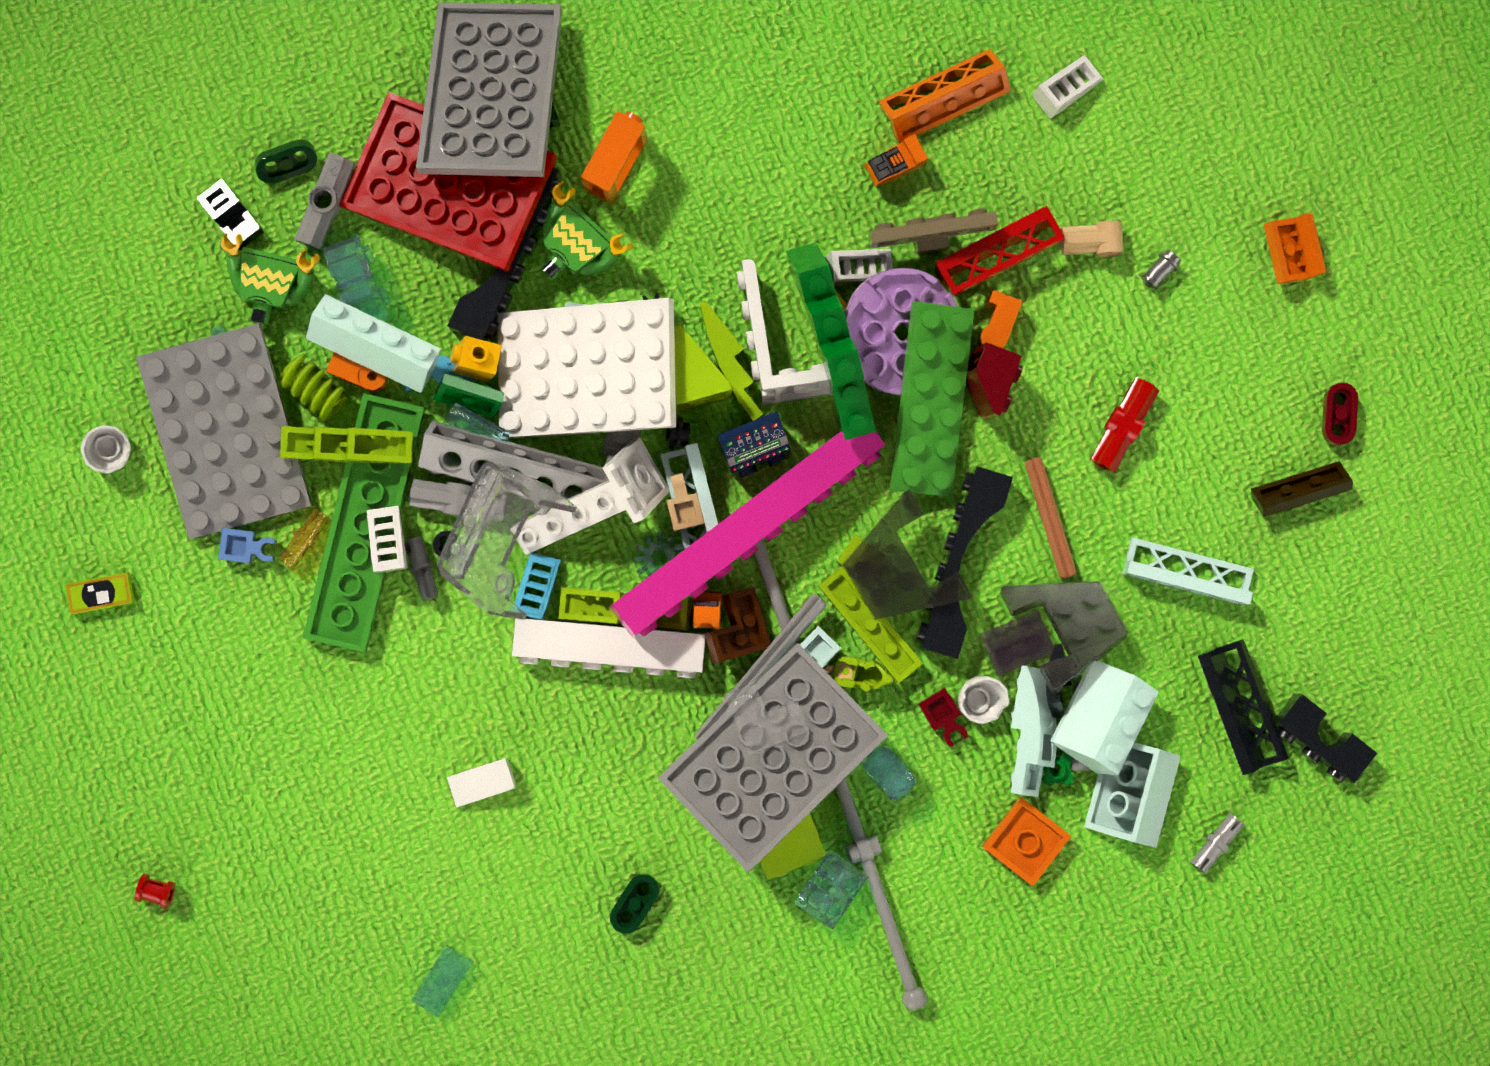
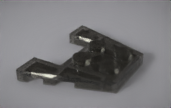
[842,490,973,619]
[1000,581,1128,695]

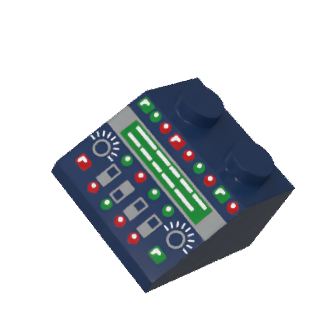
[718,411,791,478]

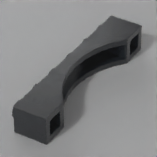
[447,168,564,341]
[916,466,1013,659]

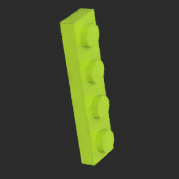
[818,566,923,683]

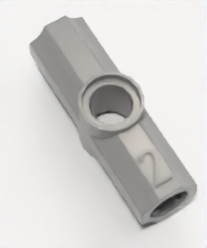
[294,153,356,251]
[409,479,508,520]

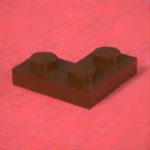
[704,587,771,664]

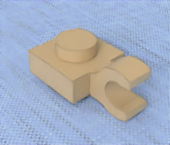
[666,473,704,531]

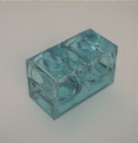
[794,850,869,929]

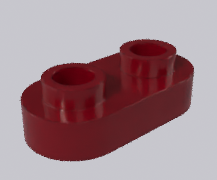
[1322,382,1358,446]

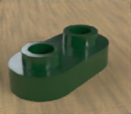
[255,139,317,184]
[610,873,659,934]

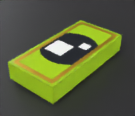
[65,572,135,615]

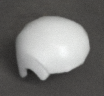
[81,425,131,474]
[958,675,1009,724]

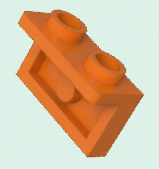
[1263,213,1326,285]

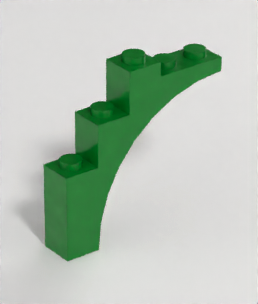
[786,242,876,440]

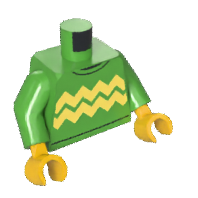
[540,181,633,281]
[220,232,320,326]

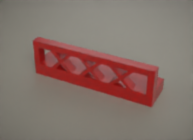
[935,206,1065,297]

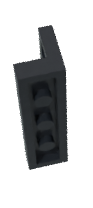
[1198,639,1289,775]

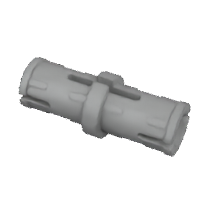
[1190,812,1245,874]

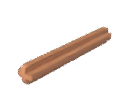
[1025,457,1076,579]

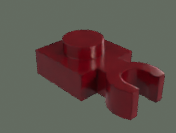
[917,687,968,747]

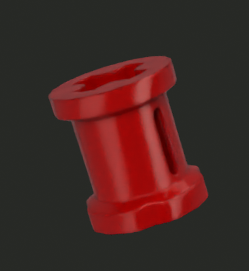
[134,874,176,909]

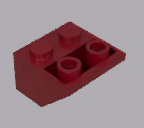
[966,342,1023,420]

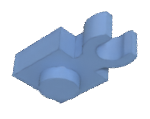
[218,528,277,564]

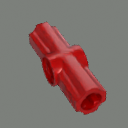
[1090,377,1160,473]

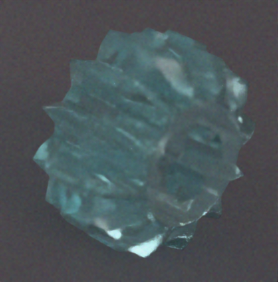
[634,532,684,578]
[863,747,916,801]

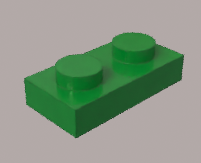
[433,373,505,419]

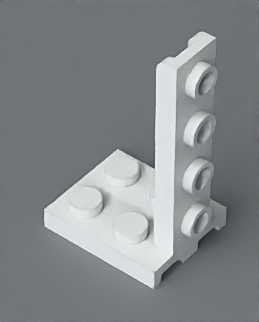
[737,260,832,405]
[510,437,670,555]

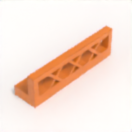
[879,49,1011,143]

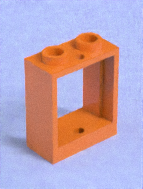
[581,111,647,205]

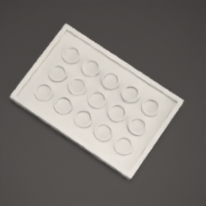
[498,298,676,439]

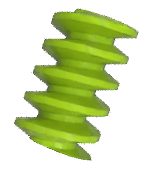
[278,353,348,422]

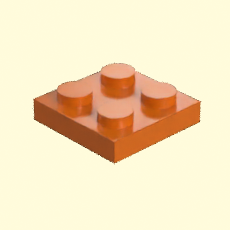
[981,796,1071,886]

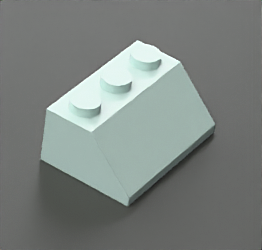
[1050,659,1159,775]
[1084,742,1181,848]

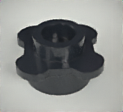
[666,417,690,449]

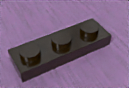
[1251,461,1353,517]

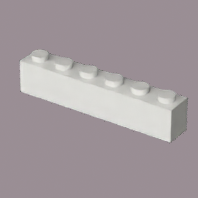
[512,618,706,678]

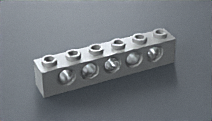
[418,421,609,506]

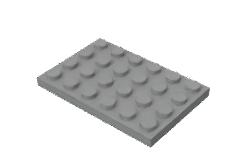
[416,2,563,177]
[136,323,313,539]
[658,643,888,873]

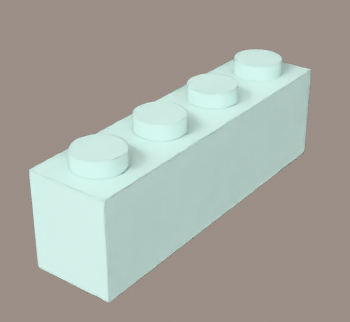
[306,294,441,393]

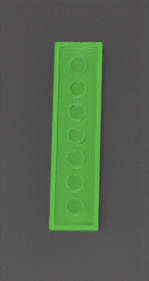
[303,393,426,653]

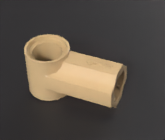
[1060,221,1124,257]

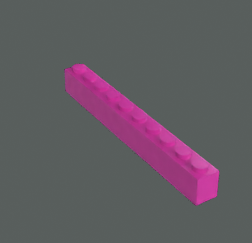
[609,431,885,638]

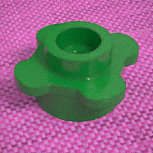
[1042,754,1074,786]

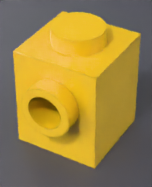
[450,336,502,382]

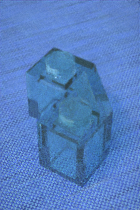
[323,235,391,320]

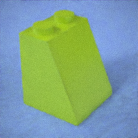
[674,325,732,413]
[760,813,827,880]

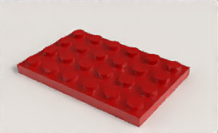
[339,92,557,272]

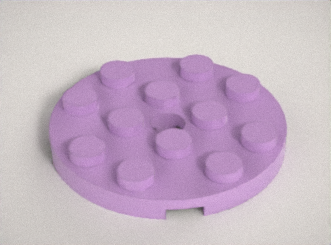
[844,268,958,395]

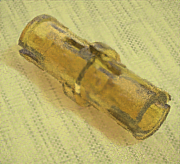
[277,507,331,570]

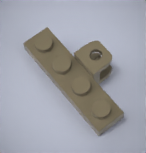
[868,209,998,255]

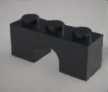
[1274,693,1377,783]

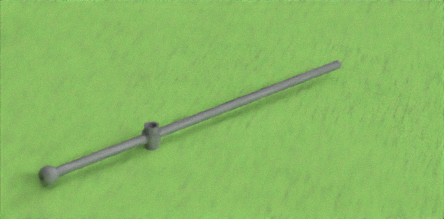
[755,539,927,1011]

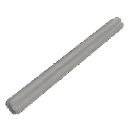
[695,594,826,740]

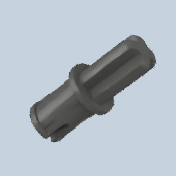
[404,537,438,601]

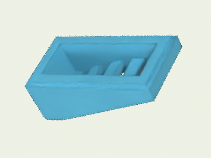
[512,552,561,620]

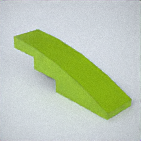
[700,300,763,421]
[279,426,413,464]
[558,587,692,631]

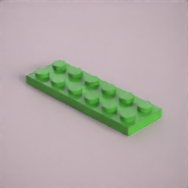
[890,301,975,497]

